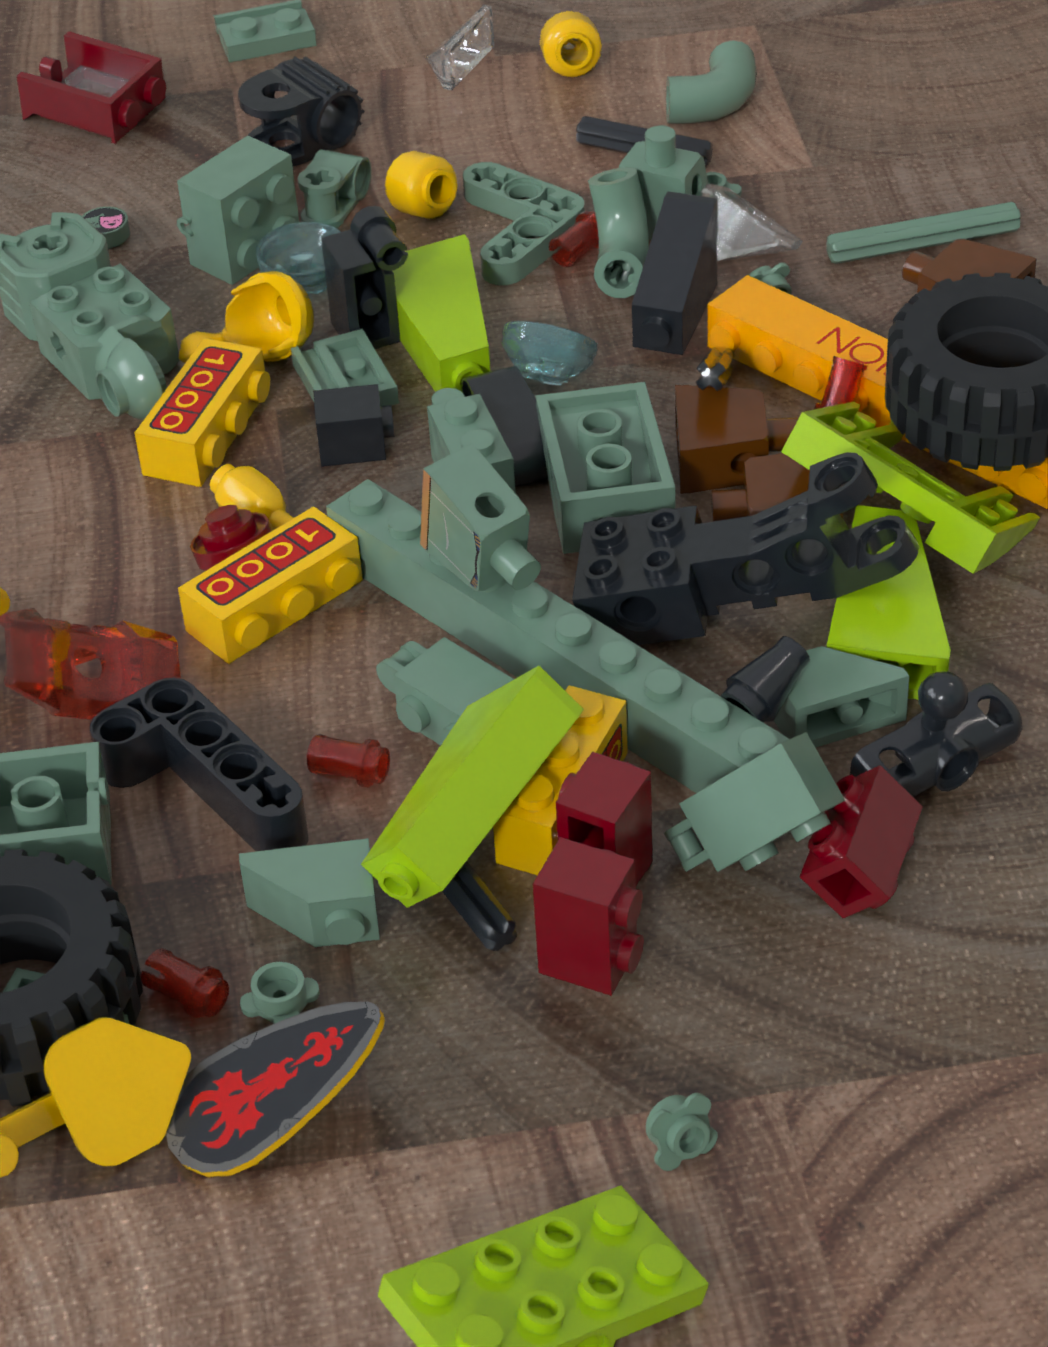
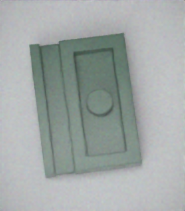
[214,0,317,63]
[291,329,399,406]

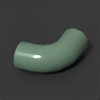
[666,40,757,124]
[588,167,649,298]

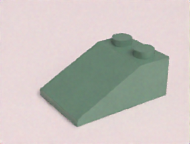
[536,382,676,554]

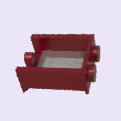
[16,31,166,144]

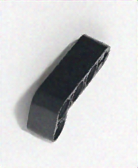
[90,677,308,851]

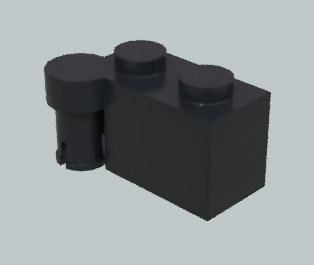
[321,206,408,349]

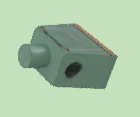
[420,443,541,591]

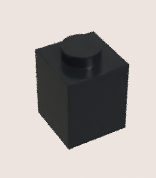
[313,384,395,467]

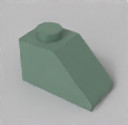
[774,646,909,748]
[239,838,380,947]

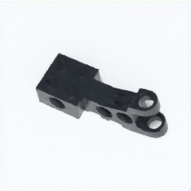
[572,452,919,645]

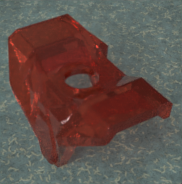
[0,608,181,720]

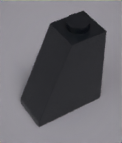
[632,191,717,355]

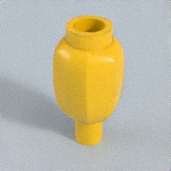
[210,464,294,530]

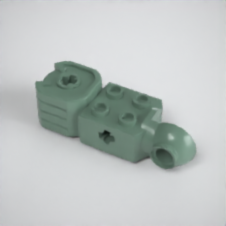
[0,212,180,420]

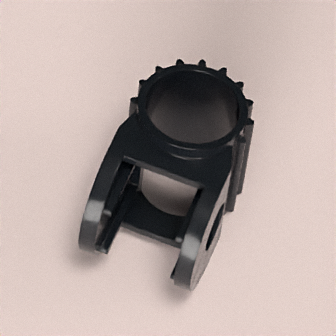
[238,56,365,167]

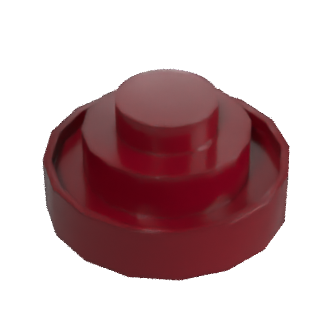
[190,505,273,571]

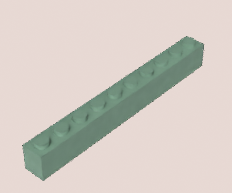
[326,479,789,793]

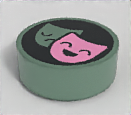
[82,206,130,249]

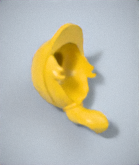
[178,271,314,363]

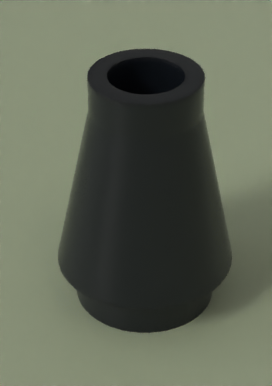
[721,636,810,723]

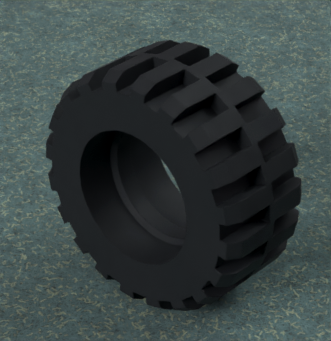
[885,272,1048,471]
[0,849,143,1106]

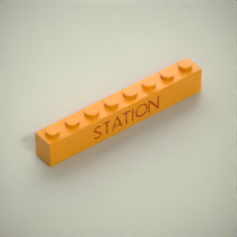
[708,275,1048,509]

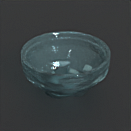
[256,222,341,294]
[501,321,598,385]

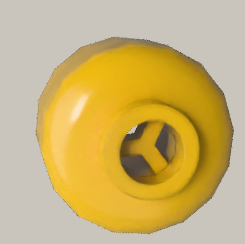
[540,11,602,77]
[385,151,458,219]

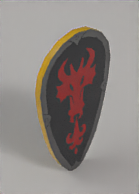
[166,1002,385,1177]

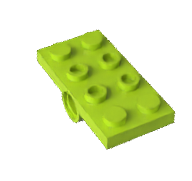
[378,1185,709,1347]

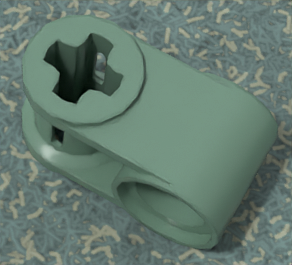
[297,149,372,232]

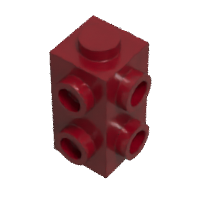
[799,765,923,918]

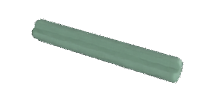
[826,202,1021,264]

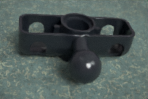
[850,671,1022,797]

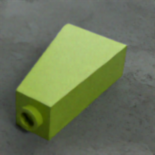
[393,234,490,392]
[826,505,950,700]
[361,666,584,908]

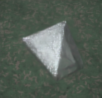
[426,5,494,91]
[702,183,802,261]

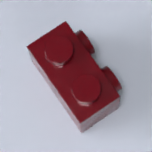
[556,751,653,886]
[533,837,644,996]

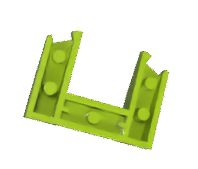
[781,401,1040,574]

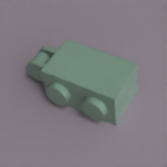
[427,388,516,494]
[376,637,514,745]
[664,732,845,872]

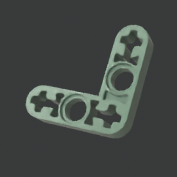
[463,162,585,285]

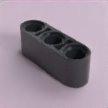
[462,366,548,487]

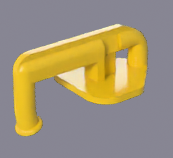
[0,1017,191,1178]

